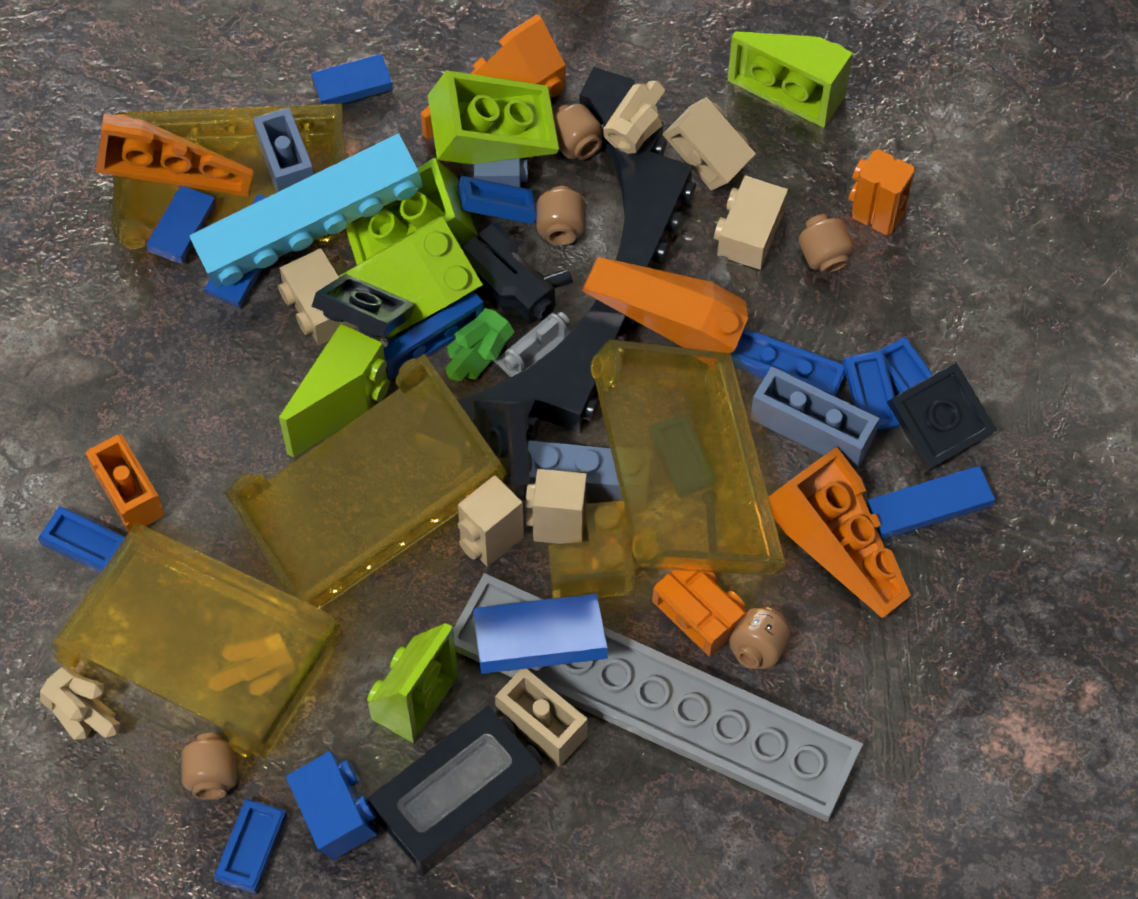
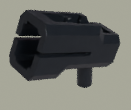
[461,223,573,324]

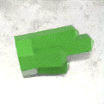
[445,308,514,381]

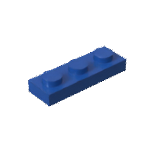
[383,292,484,381]

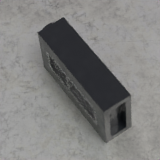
[367,706,544,876]

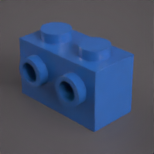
[286,751,378,860]

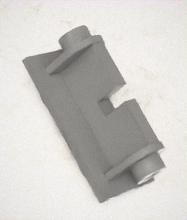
[495,312,571,377]

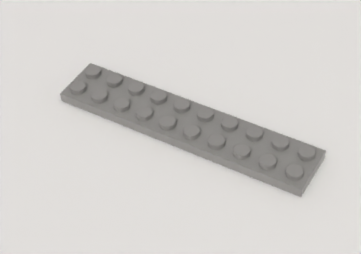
[453,573,863,822]

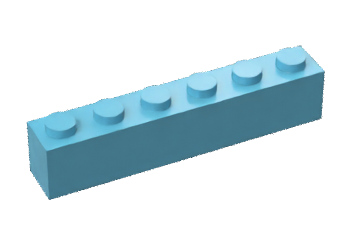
[189,133,424,288]

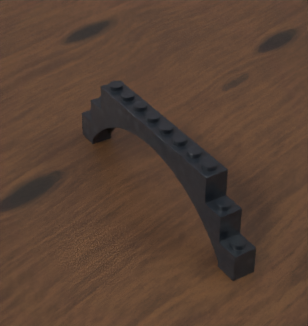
[416,66,696,467]

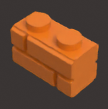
[848,149,915,236]
[86,434,165,534]
[652,558,747,657]

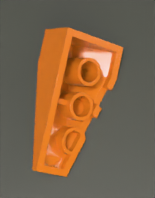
[420,14,566,139]
[96,114,253,197]
[582,257,748,366]
[762,447,911,618]

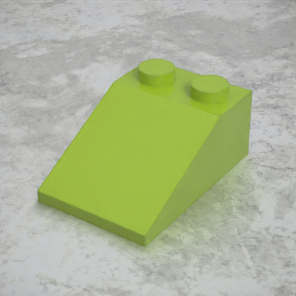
[728,31,853,128]
[428,71,559,164]
[345,158,478,265]
[339,216,483,342]
[279,324,389,458]
[367,623,458,743]

